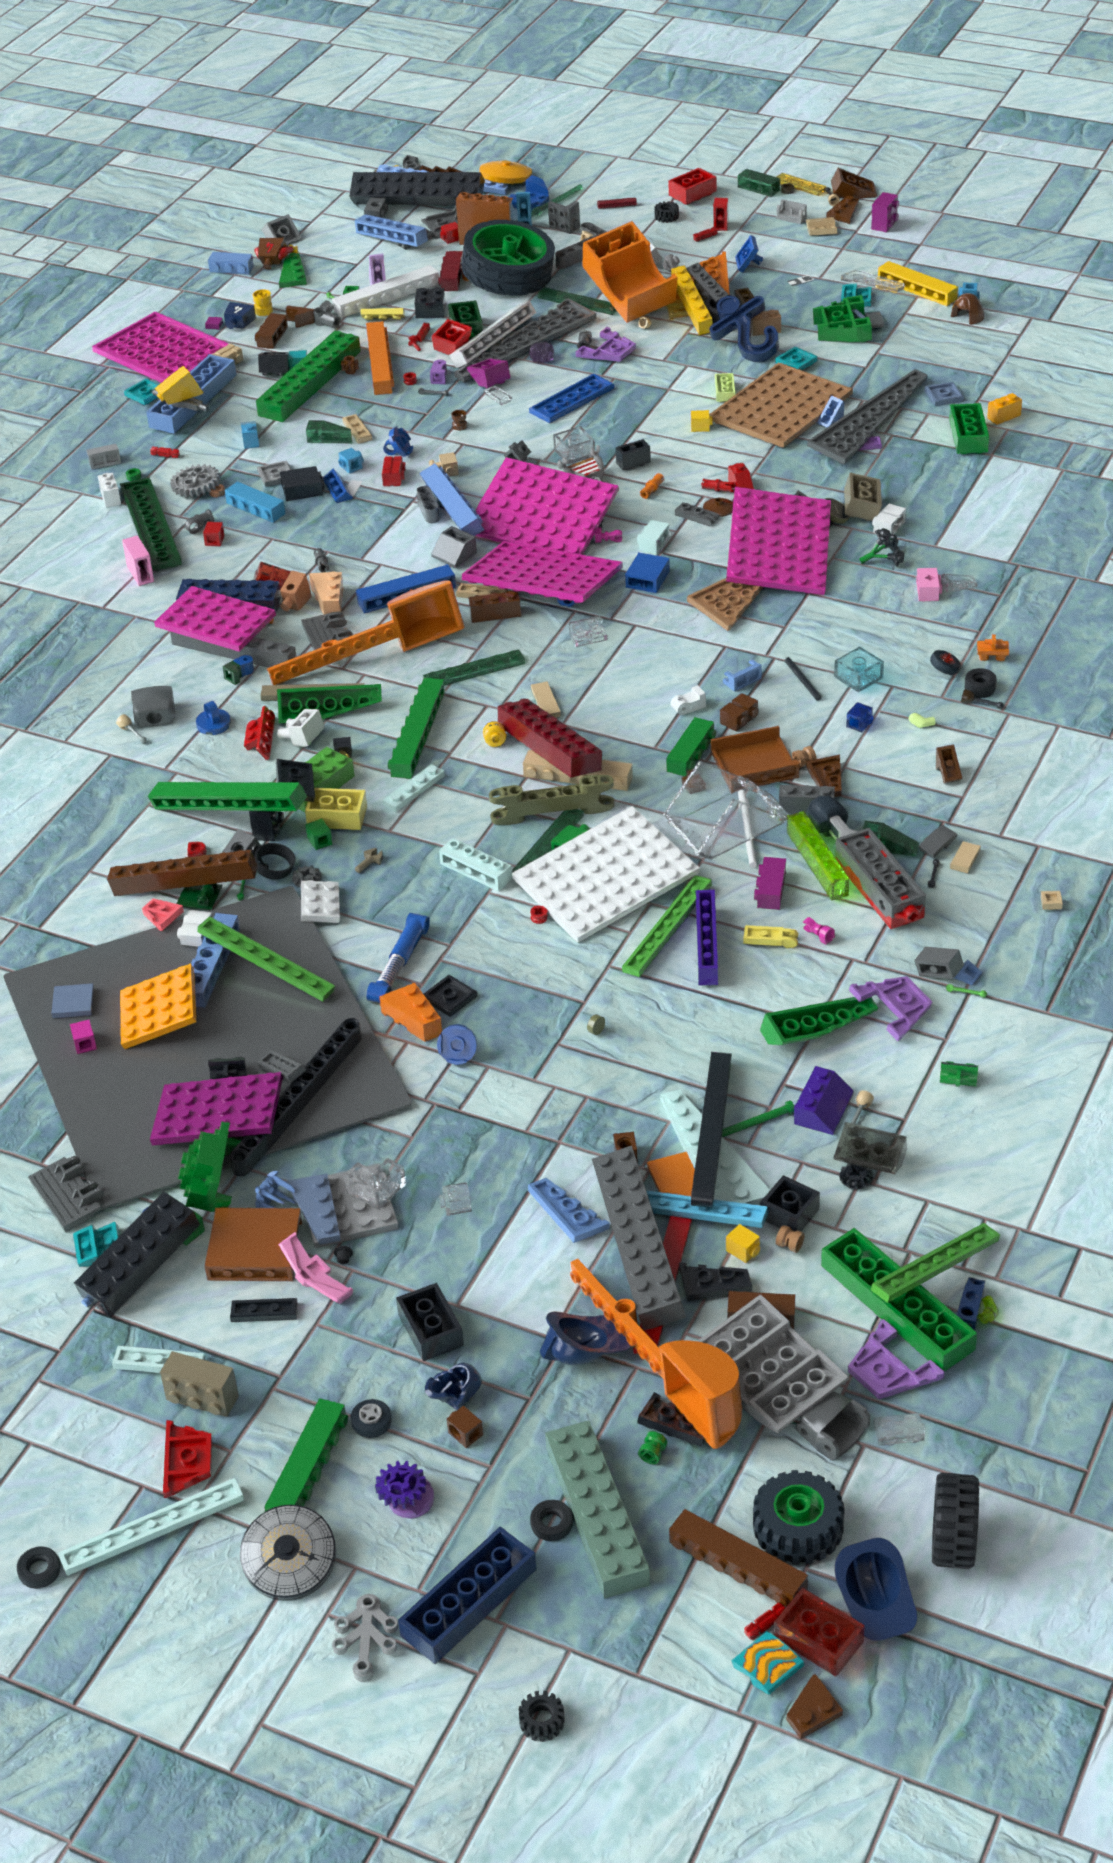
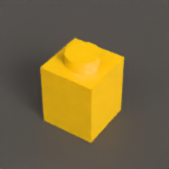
[691,410,712,432]
[726,1224,760,1263]

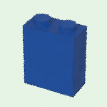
[625,552,670,593]

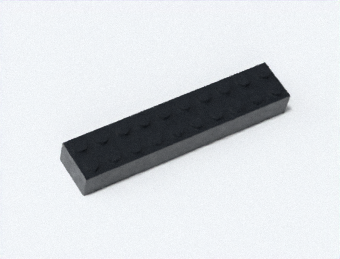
[349,172,485,205]

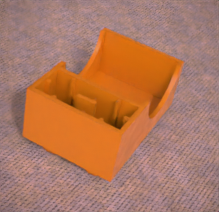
[582,221,677,323]

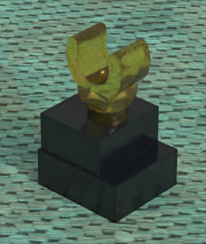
[333,737,352,758]

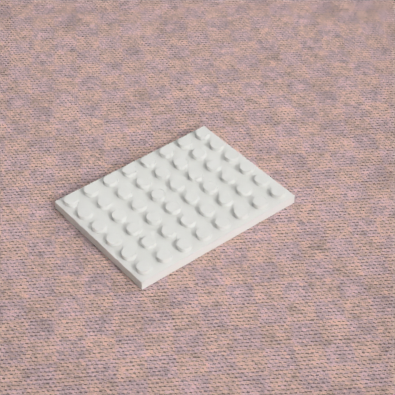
[512,806,700,943]

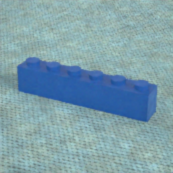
[356,564,456,614]

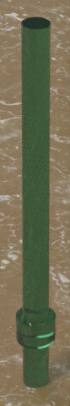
[531,184,583,217]

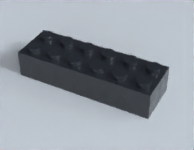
[74,1191,200,1317]

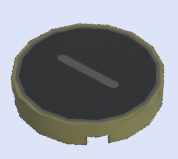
[825,498,850,524]

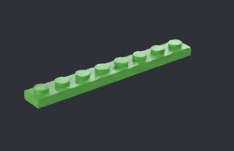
[622,875,712,977]
[197,916,335,1002]
[871,1223,1000,1303]

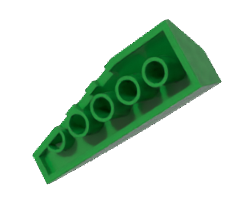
[277,684,382,724]
[760,997,878,1045]

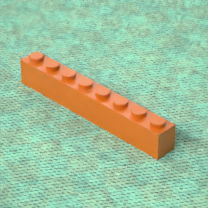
[366,321,394,395]

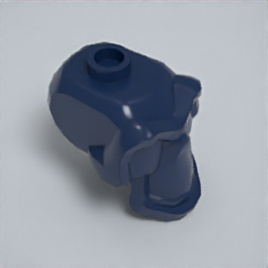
[425,1362,482,1411]

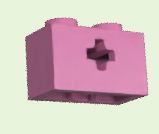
[916,568,942,601]

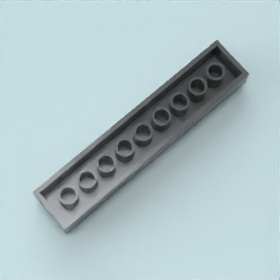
[592,1146,686,1330]

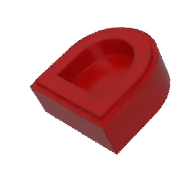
[187,842,207,857]

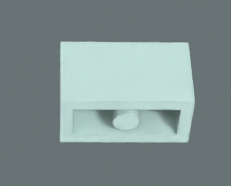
[637,520,669,554]

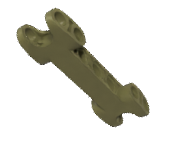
[489,775,615,825]

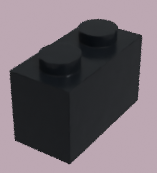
[616,439,651,470]

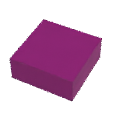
[205,317,223,330]

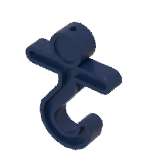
[709,296,779,362]

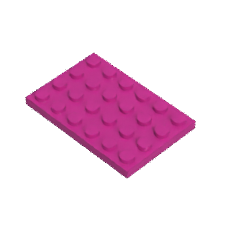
[154,586,276,652]

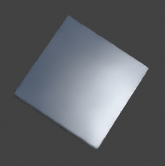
[924,382,964,406]
[51,983,94,1018]

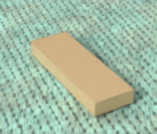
[342,414,372,444]
[456,583,508,598]
[531,682,561,718]

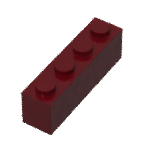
[438,251,463,291]

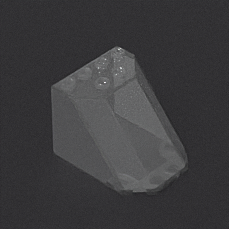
[663,761,790,860]

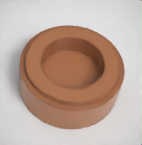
[209,484,225,497]

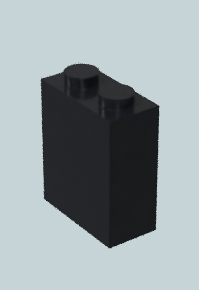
[280,466,325,501]

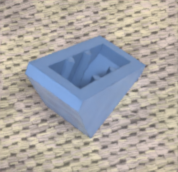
[817,396,844,428]

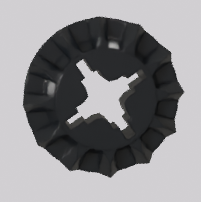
[839,1161,873,1189]

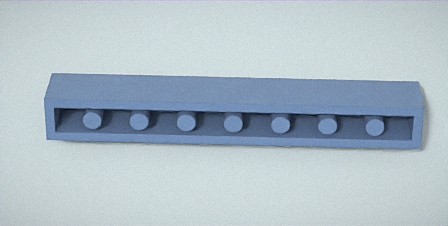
[419,463,484,536]

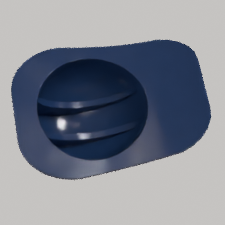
[539,1311,633,1365]
[834,1538,917,1641]

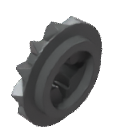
[292,865,322,887]

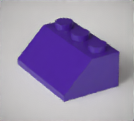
[794,1066,854,1135]

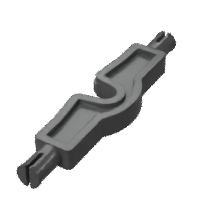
[152,389,210,412]

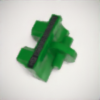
[939,1061,979,1087]

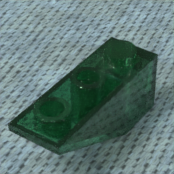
[862,820,920,857]

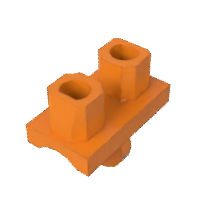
[977,634,1009,661]

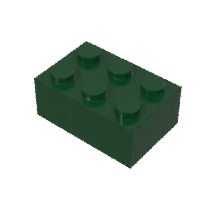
[448,300,483,336]

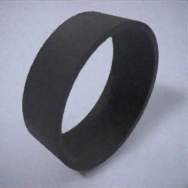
[255,843,295,880]

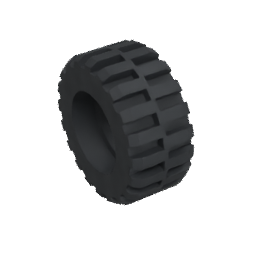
[932,1472,979,1569]

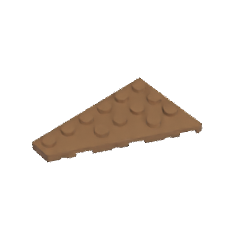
[687,578,763,631]

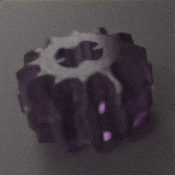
[529,341,554,364]

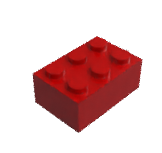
[668,168,717,205]

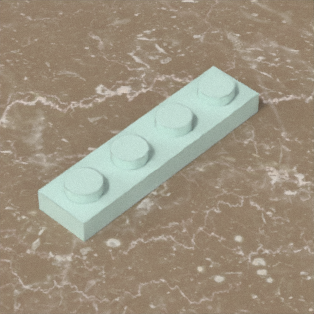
[383,764,445,813]
[112,1346,205,1373]

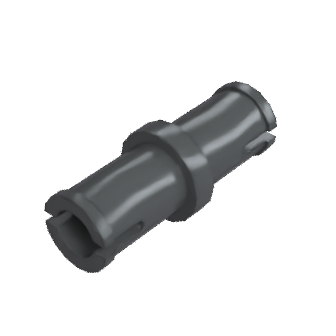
[314,548,329,573]

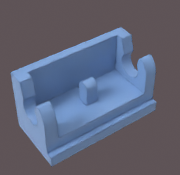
[723,660,762,692]

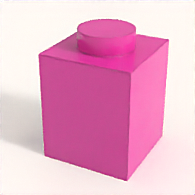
[70,1020,97,1054]

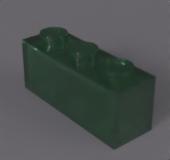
[738,169,780,197]

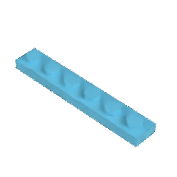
[646,1190,768,1228]

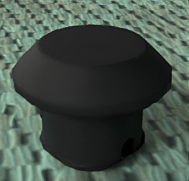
[334,1246,353,1265]

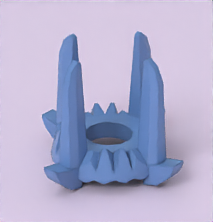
[255,1171,296,1208]

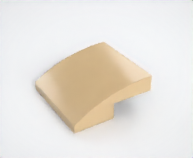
[806,217,837,236]

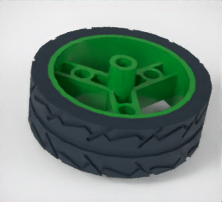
[461,220,555,296]

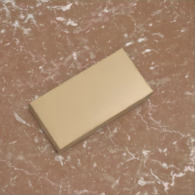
[950,841,981,873]

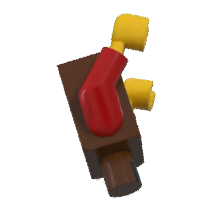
[254,238,298,270]

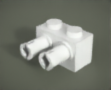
[277,709,325,747]

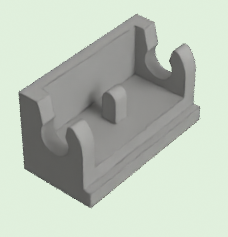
[776,199,807,224]
[86,444,121,470]

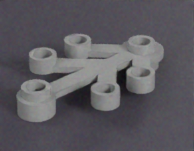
[332,1594,398,1682]

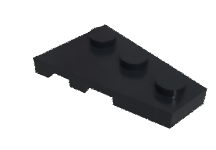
[679,1263,752,1301]
[637,1392,705,1447]

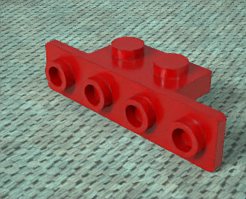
[244,705,275,760]

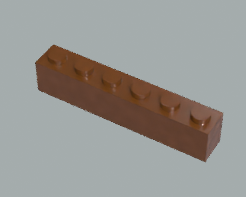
[669,1509,808,1610]

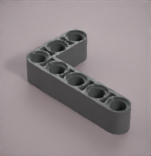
[555,222,607,269]

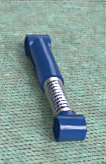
[366,913,430,1003]

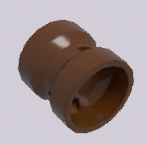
[451,409,467,431]

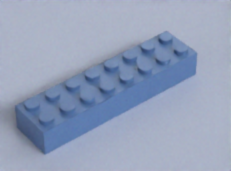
[146,354,237,433]

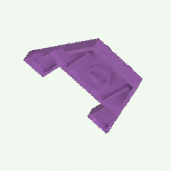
[576,327,636,362]
[849,976,932,1041]
[848,1319,944,1399]

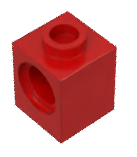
[203,522,225,547]

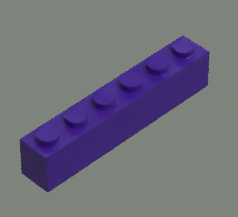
[696,890,718,986]

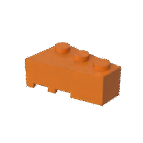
[379,983,442,1042]

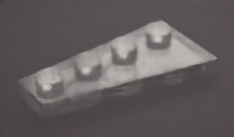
[841,270,905,293]

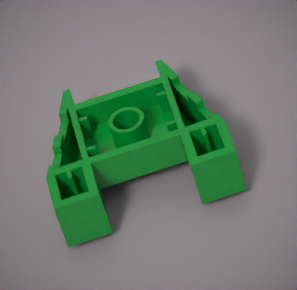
[813,295,872,342]

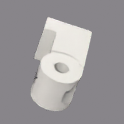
[671,685,706,715]

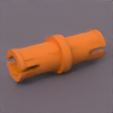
[640,473,665,499]

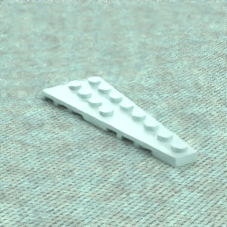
[660,1089,770,1205]

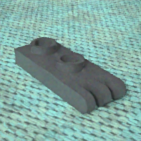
[675,502,720,526]

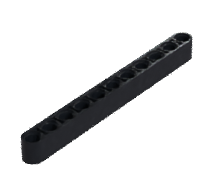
[230,1018,362,1177]
[691,1052,732,1208]

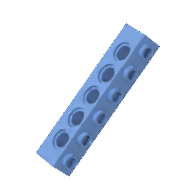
[354,214,428,247]
[191,913,240,1007]

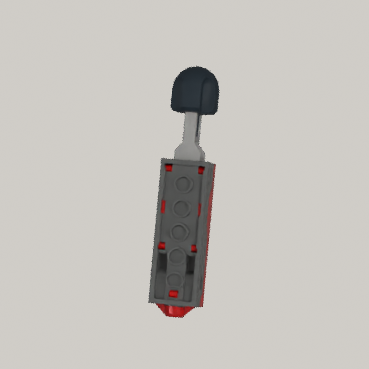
[807,796,926,929]

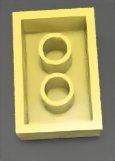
[305,788,367,830]

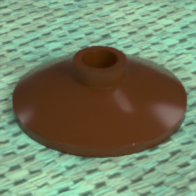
[703,497,733,517]

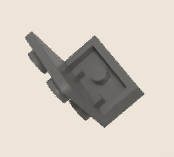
[548,201,581,234]

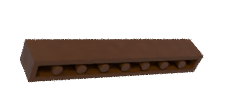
[107,849,258,896]

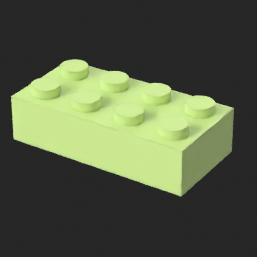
[715,373,735,402]

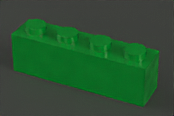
[666,717,716,777]

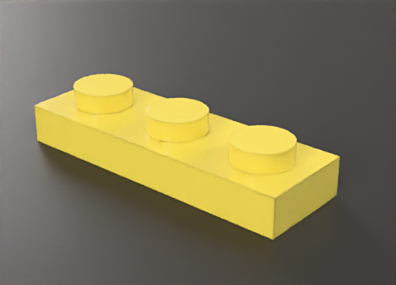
[361,308,405,320]

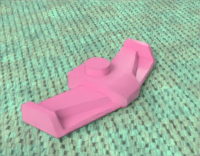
[278,1232,353,1304]

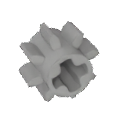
[662,254,680,272]

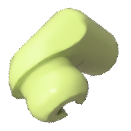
[909,713,936,728]

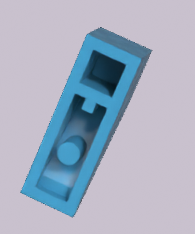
[516,192,532,226]
[241,421,259,449]

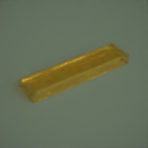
[774,173,826,196]

